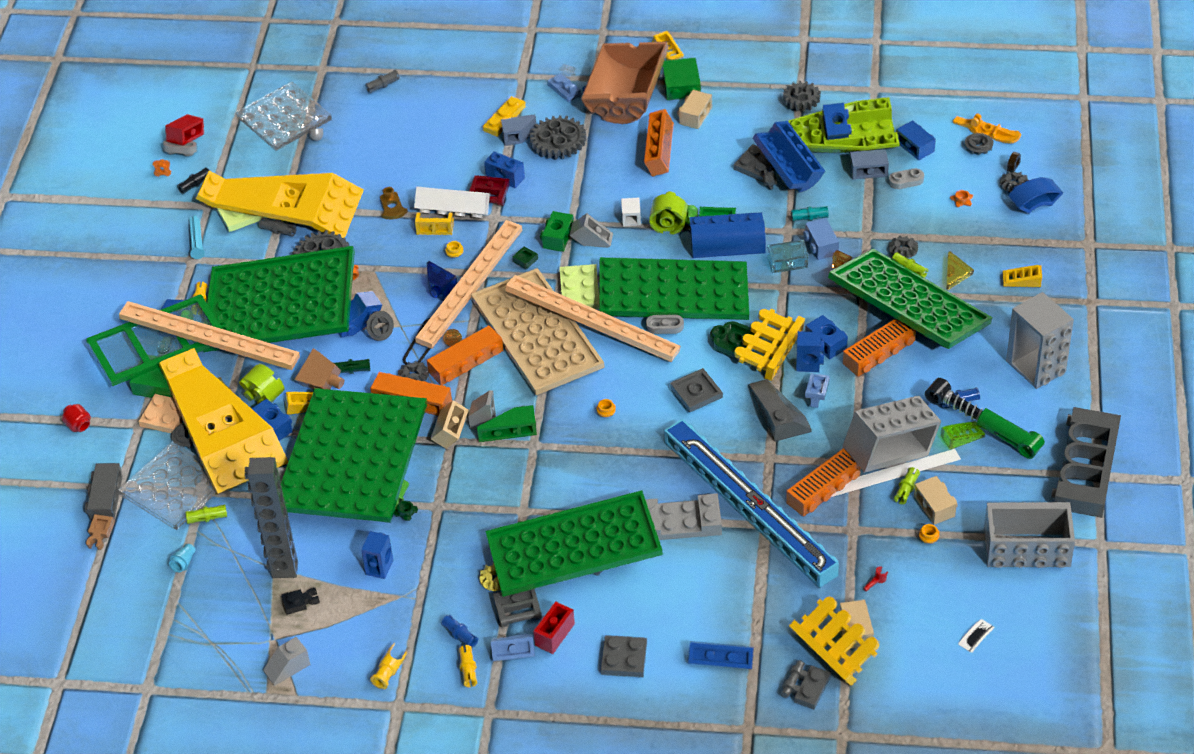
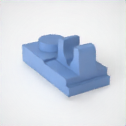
[547,73,582,103]
[805,373,830,408]
[491,634,535,661]

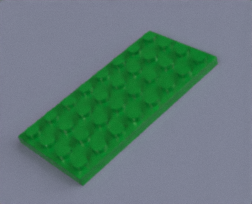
[828,248,993,349]
[599,257,750,320]
[485,490,663,597]

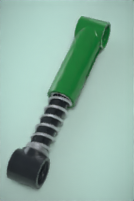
[925,378,1045,459]

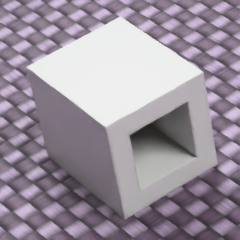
[621,198,641,227]

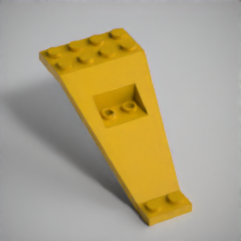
[195,171,364,238]
[159,348,289,495]

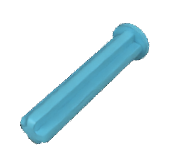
[189,215,205,259]

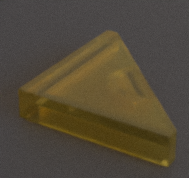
[946,251,974,290]

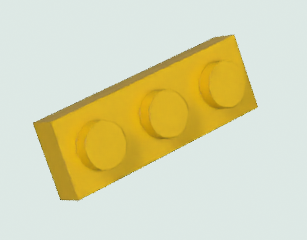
[483,96,526,137]

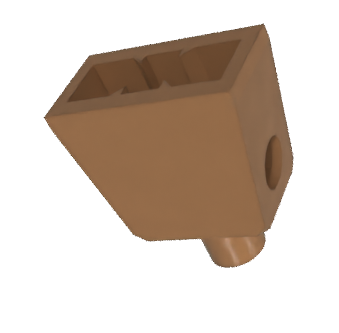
[295,348,344,389]

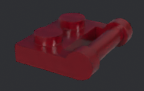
[470,175,510,206]

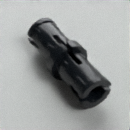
[177,167,210,194]

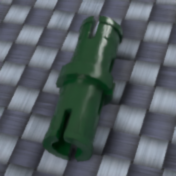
[334,359,371,374]

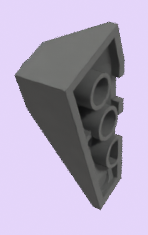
[749,379,812,442]

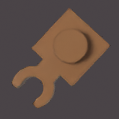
[86,514,115,550]

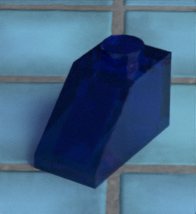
[427,261,457,301]

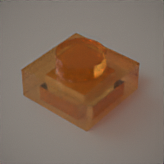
[832,250,852,269]

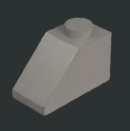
[570,213,613,248]
[466,390,496,430]
[263,637,310,686]

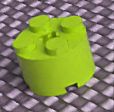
[649,191,688,234]
[239,363,285,404]

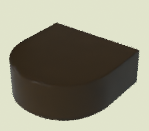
[1007,152,1021,173]

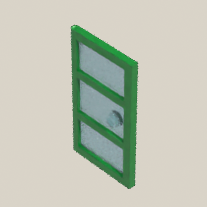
[86,294,223,386]

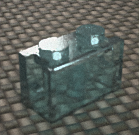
[767,240,808,273]

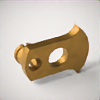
[380,187,408,219]

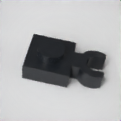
[281,587,320,615]

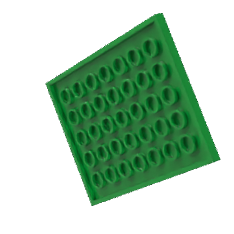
[203,246,355,352]
[281,388,428,523]

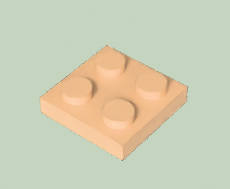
[139,394,183,434]

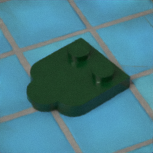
[710,321,762,360]

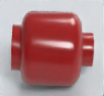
[62,404,91,432]

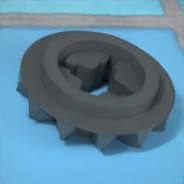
[965,133,993,155]
[1000,170,1029,192]
[889,235,918,258]
[365,311,394,341]
[398,361,429,381]
[172,423,194,449]

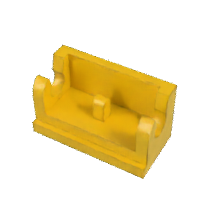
[415,212,454,235]

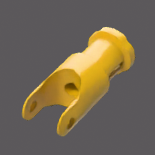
[370,643,407,689]

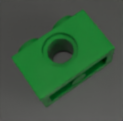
[540,211,574,252]

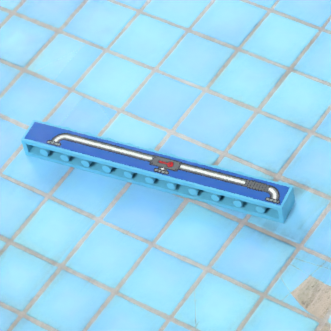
[664,419,839,588]

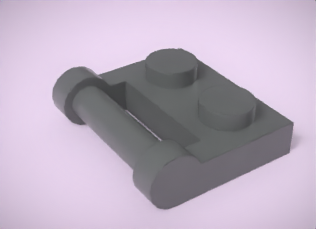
[493,589,542,628]

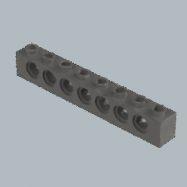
[245,457,298,578]

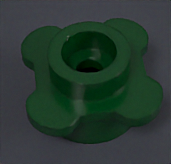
[394,501,418,521]

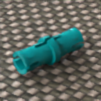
[791,206,829,221]

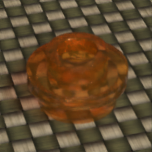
[443,329,462,346]

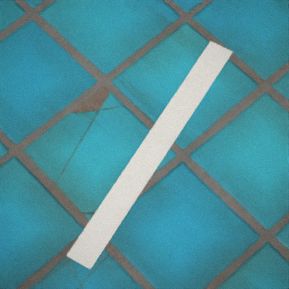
[831,449,961,497]

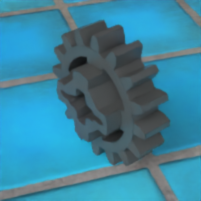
[783,81,821,111]

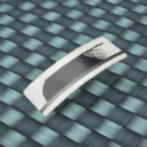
[959,619,995,653]

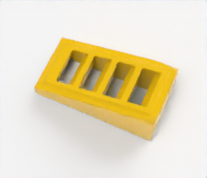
[652,31,684,60]
[1003,265,1042,287]
[285,392,313,415]

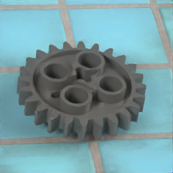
[530,115,586,159]
[292,230,349,255]

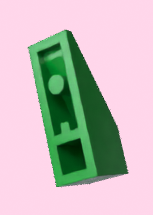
[477,405,537,442]

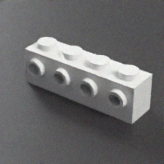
[414,187,490,218]

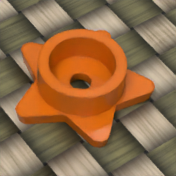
[950,190,973,207]

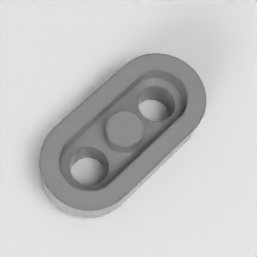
[163,140,197,156]
[889,168,924,189]
[646,315,684,334]

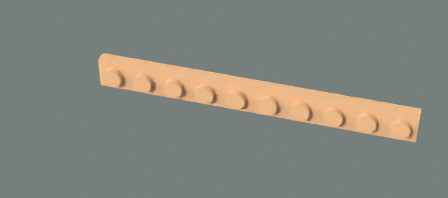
[415,220,522,349]
[505,275,681,362]
[119,301,300,370]

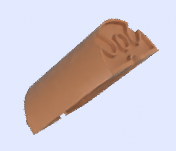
[582,42,668,124]

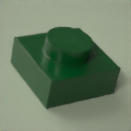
[512,246,538,269]

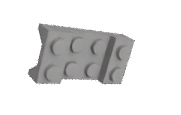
[646,493,722,540]

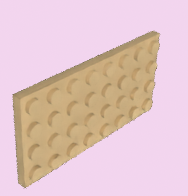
[471,268,605,395]

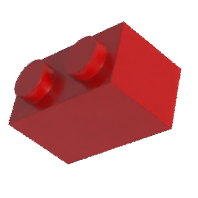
[165,114,204,146]
[534,601,575,654]

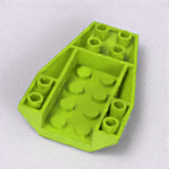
[788,97,900,153]

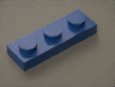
[688,641,754,669]

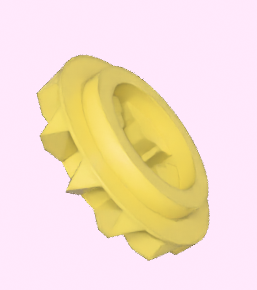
[479,562,501,591]

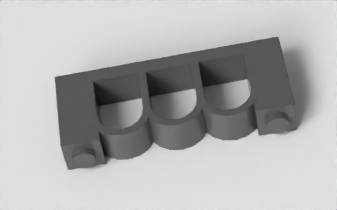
[1051,407,1121,518]

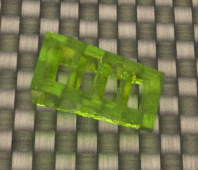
[941,421,985,450]

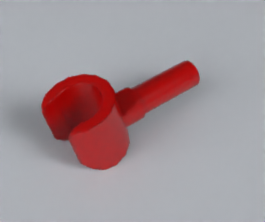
[863,566,888,592]

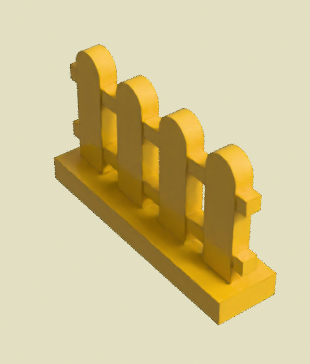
[734,309,805,381]
[789,597,879,686]

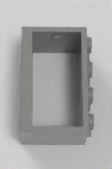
[1006,292,1074,389]
[843,395,941,473]
[984,502,1075,568]

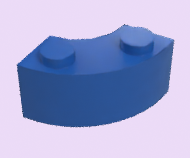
[1008,177,1063,214]
[338,291,383,337]

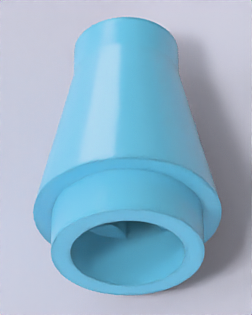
[169,544,196,573]

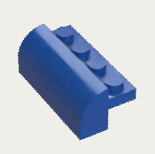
[752,121,825,193]
[690,212,766,258]

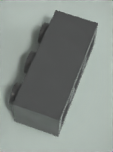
[85,463,123,522]

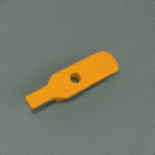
[953,113,1021,143]

